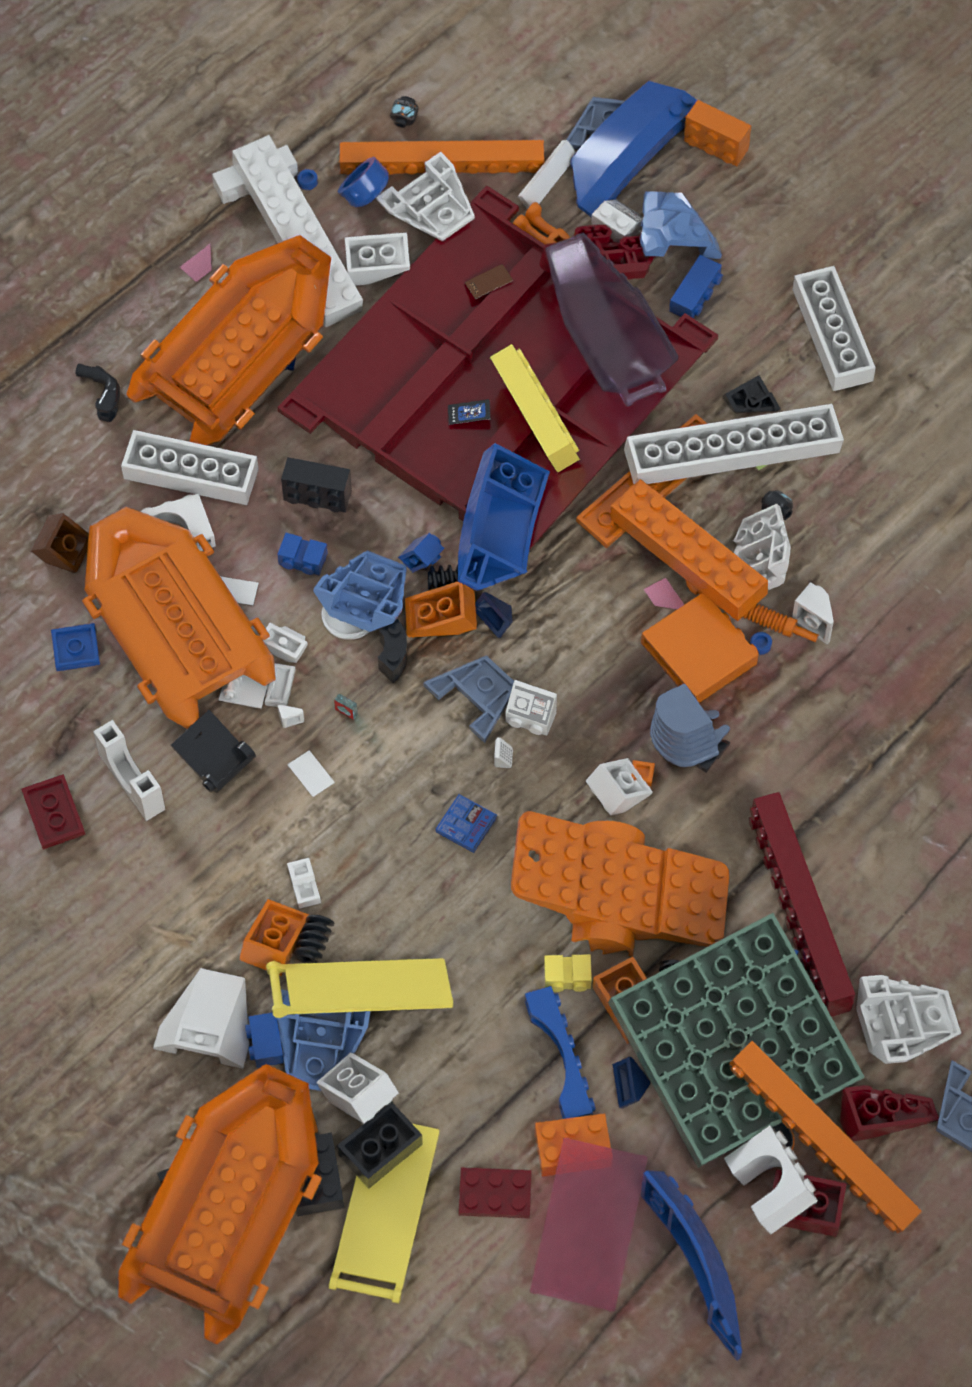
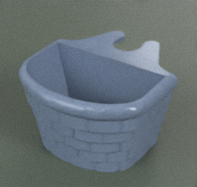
[650,684,730,767]

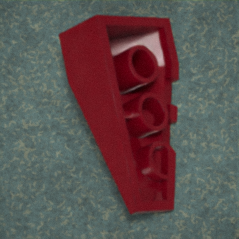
[840,1085,939,1141]

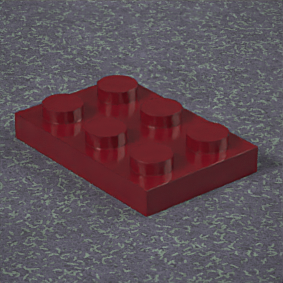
[21,774,86,849]
[459,1167,532,1219]

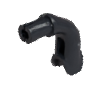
[75,363,120,422]

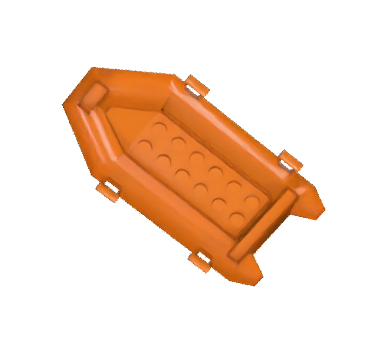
[126,235,331,446]
[82,506,276,729]
[118,1064,322,1345]

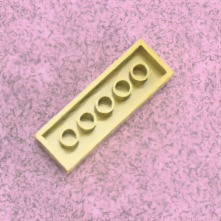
[490,344,580,472]

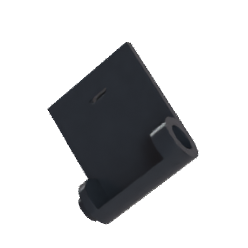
[170,710,256,793]

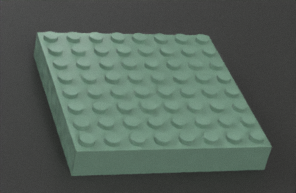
[608,913,865,1168]

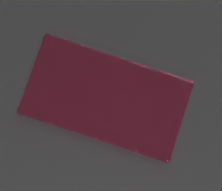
[530,1138,648,1312]

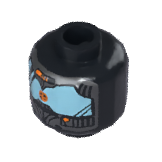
[390,96,419,128]
[761,490,793,520]

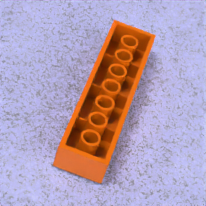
[611,479,768,621]

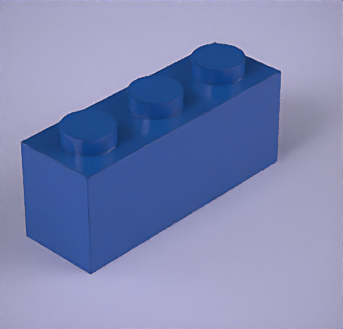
[669,255,723,318]

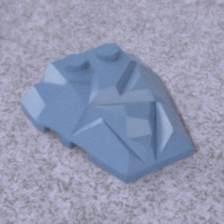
[640,191,722,259]

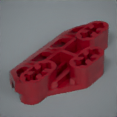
[539,225,656,285]

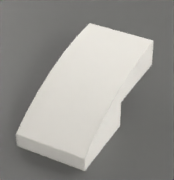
[287,858,321,909]

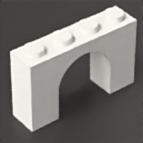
[140,493,216,551]
[93,720,165,821]
[724,1126,817,1234]

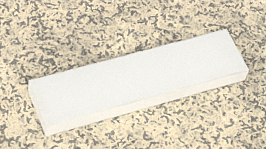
[518,140,576,209]

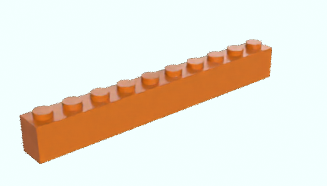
[340,140,544,175]
[729,1041,922,1233]

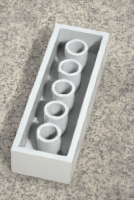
[793,266,875,391]
[121,430,259,505]

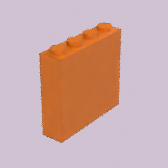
[641,593,759,703]

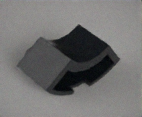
[378,619,407,684]

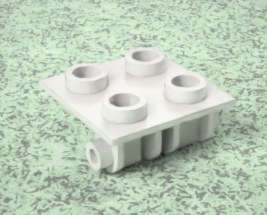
[219,675,268,709]

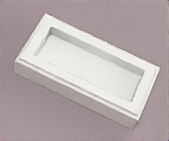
[265,663,296,707]

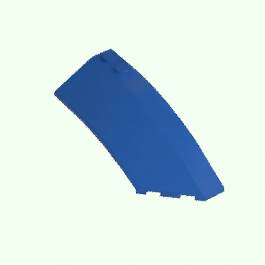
[570,81,697,218]
[458,443,550,591]
[641,1170,742,1361]

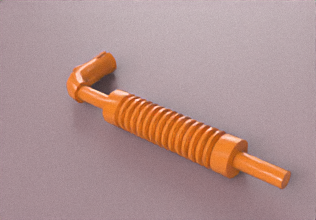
[685,579,819,642]

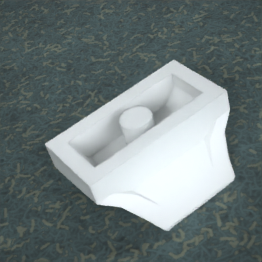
[263,623,308,663]

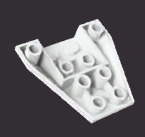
[153,968,249,1069]

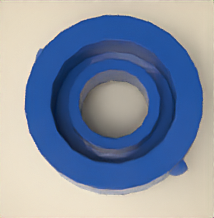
[338,157,389,208]

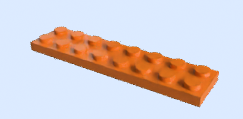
[576,414,707,548]

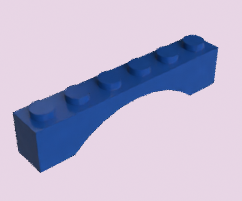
[525,986,596,1119]

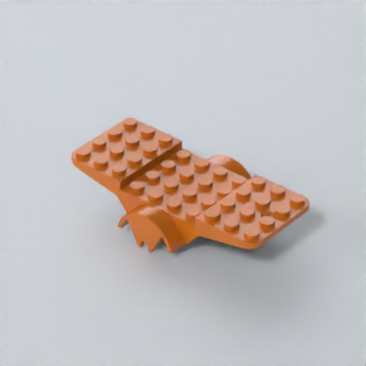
[511,811,729,957]

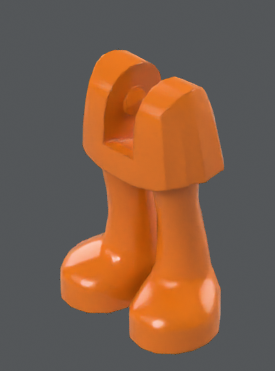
[513,202,572,245]

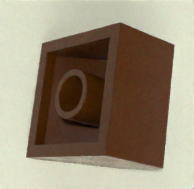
[31,513,89,573]

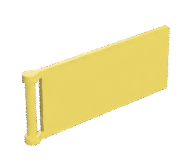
[266,958,453,1018]
[329,1124,440,1303]

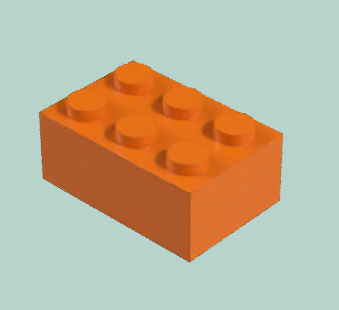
[684,100,751,166]
[592,957,647,1044]
[535,1113,612,1177]

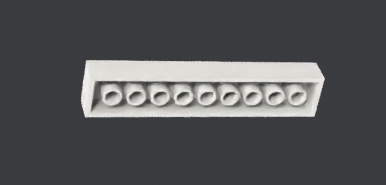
[232,135,363,328]
[624,404,844,485]

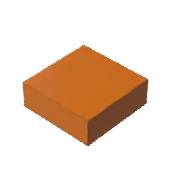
[631,760,655,786]

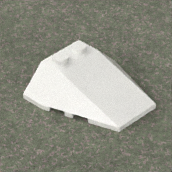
[376,152,475,241]
[856,975,961,1064]

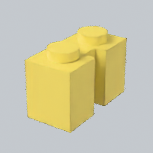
[544,954,592,992]

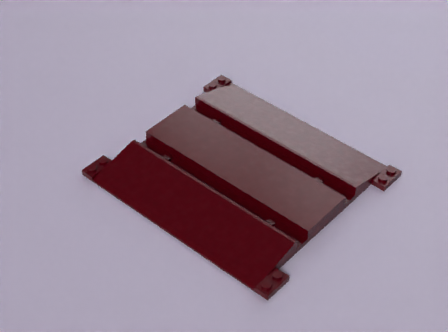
[277,185,719,550]

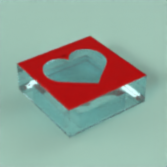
[334,694,358,720]

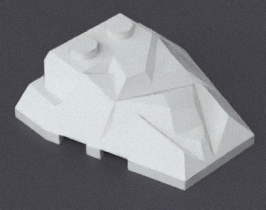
[734,504,791,590]

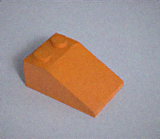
[405,582,477,637]
[239,899,309,976]

